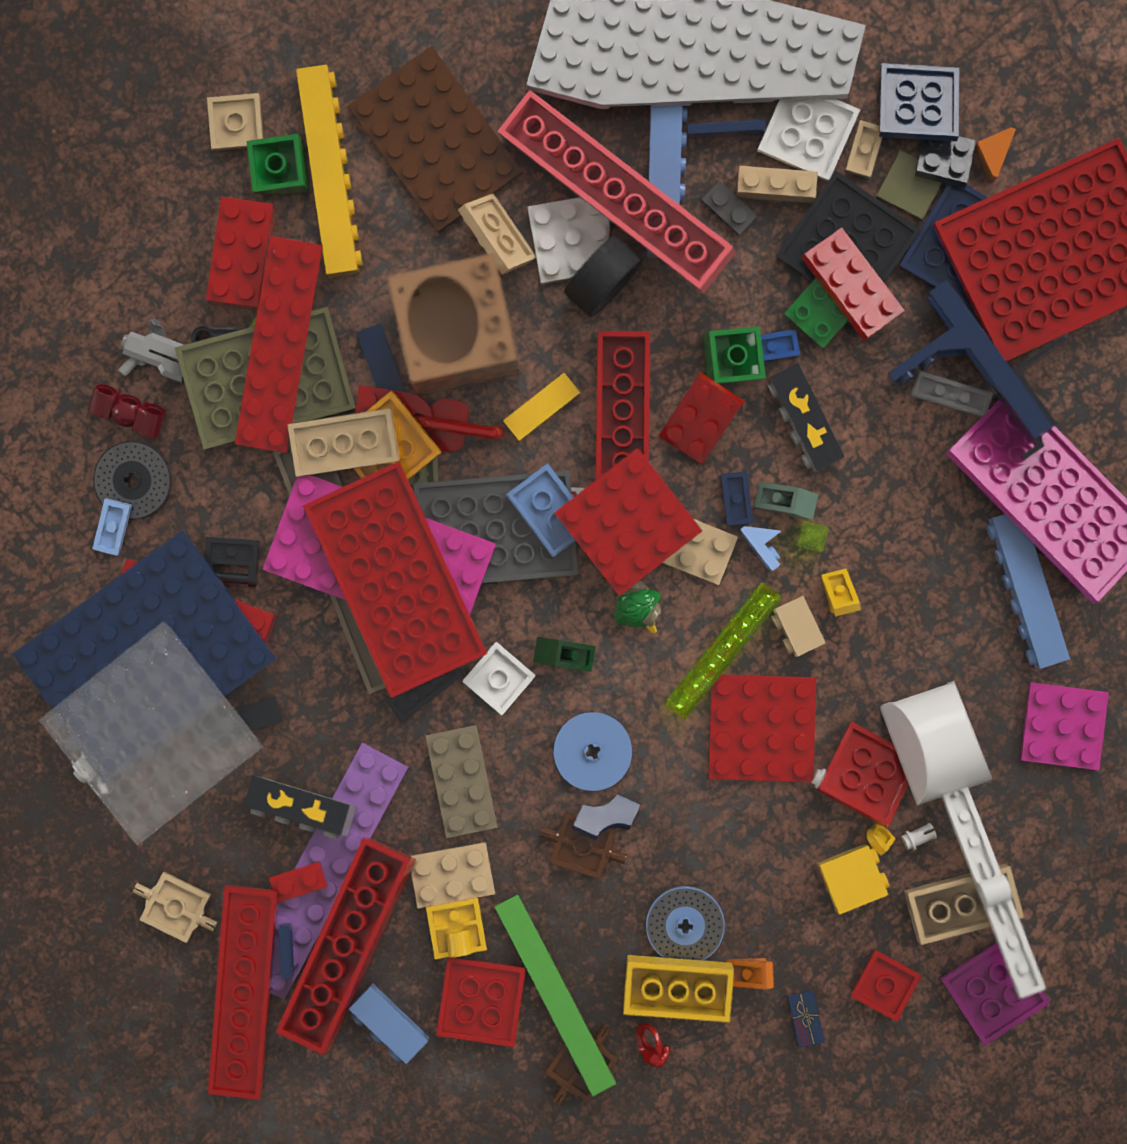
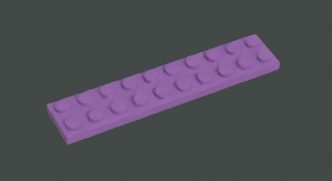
[270,742,409,1000]

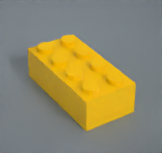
[623,955,734,1022]

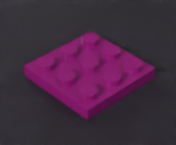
[940,941,1050,1046]

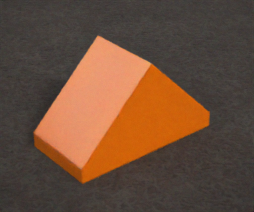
[974,127,1016,182]

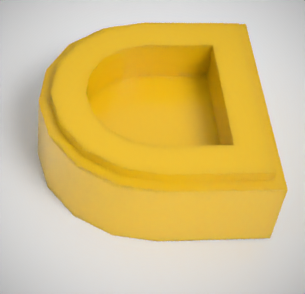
[866,824,896,856]

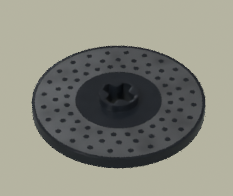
[93,441,172,519]

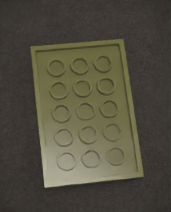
[175,307,356,449]

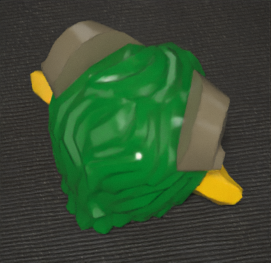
[613,581,661,633]

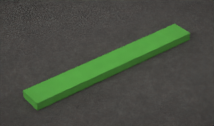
[495,895,617,1096]

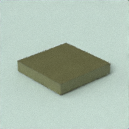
[876,150,941,221]

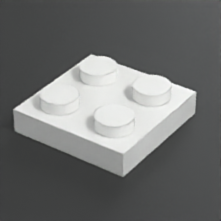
[462,642,536,715]

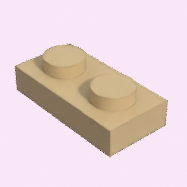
[845,120,882,179]

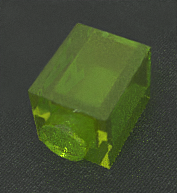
[795,520,829,553]

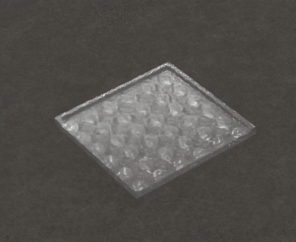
[39,621,263,846]

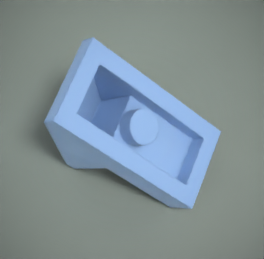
[739,526,781,572]

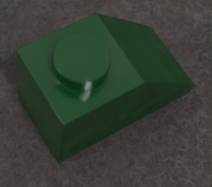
[533,637,596,672]

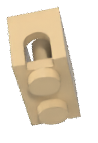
[771,596,826,657]

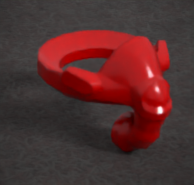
[636,1023,671,1068]

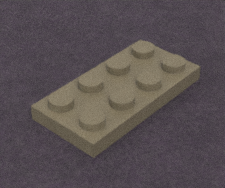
[425,725,498,838]

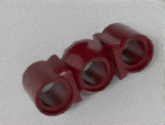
[88,384,166,438]

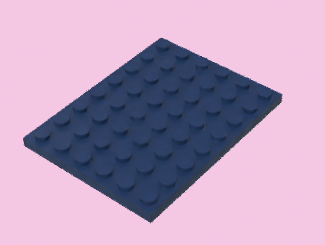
[12,530,277,783]

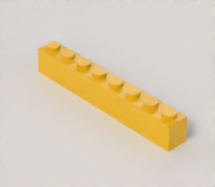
[296,65,363,278]

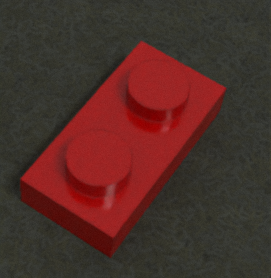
[269,861,328,903]

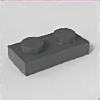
[701,181,757,236]

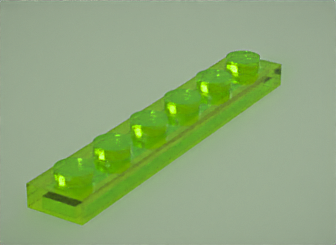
[664,582,783,720]

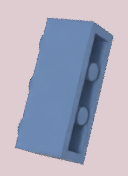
[349,983,430,1064]

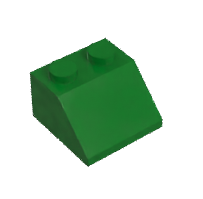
[246,134,310,195]
[702,326,766,385]

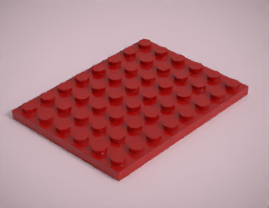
[933,138,1127,362]

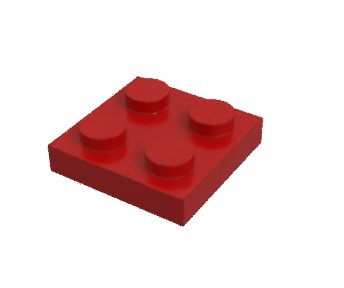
[850,949,922,1022]

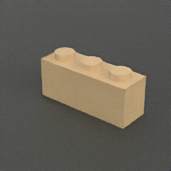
[735,166,818,203]

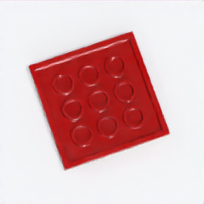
[554,448,702,596]
[708,674,816,782]

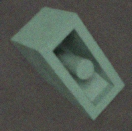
[754,482,819,520]

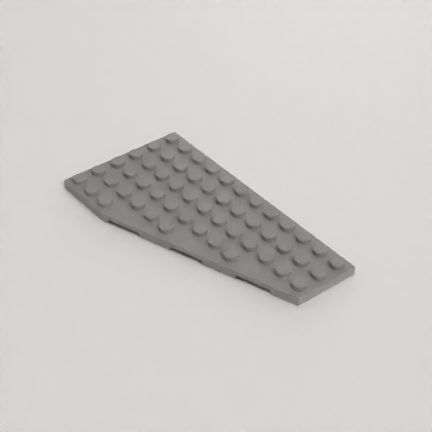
[526,0,866,109]

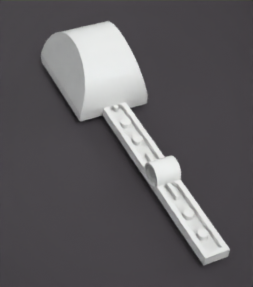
[880,681,1046,999]

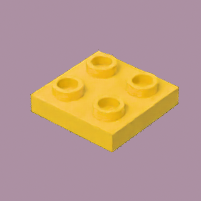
[426,897,487,959]

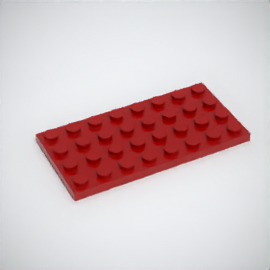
[303,461,488,698]

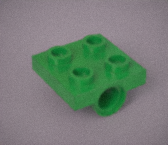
[784,278,848,349]

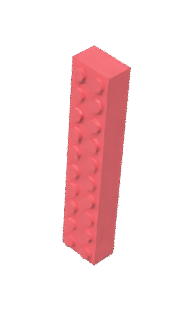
[498,90,736,293]

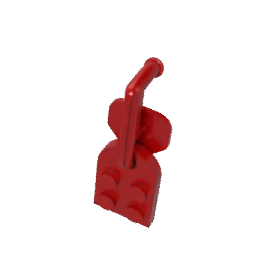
[355,385,505,452]

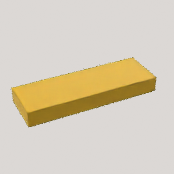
[503,373,580,442]

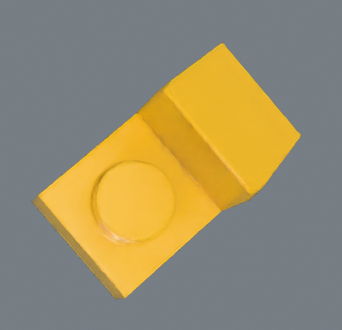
[821,569,861,617]

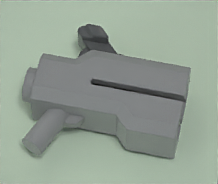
[118,318,185,384]

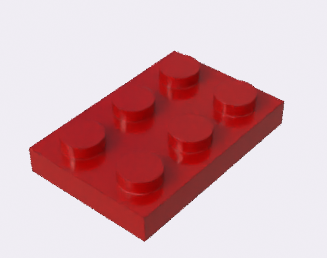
[658,372,744,465]

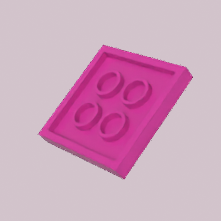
[1020,682,1109,770]

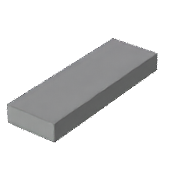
[910,370,993,417]

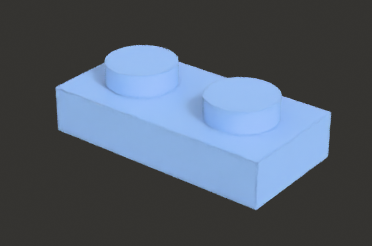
[92,498,132,556]

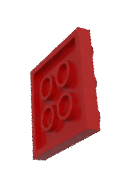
[816,721,909,828]
[436,957,526,1047]

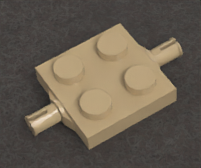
[133,872,218,943]

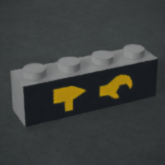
[767,363,844,472]
[243,775,357,840]

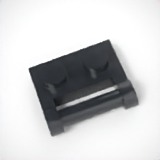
[205,537,260,588]

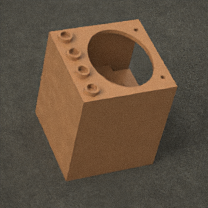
[388,253,520,396]

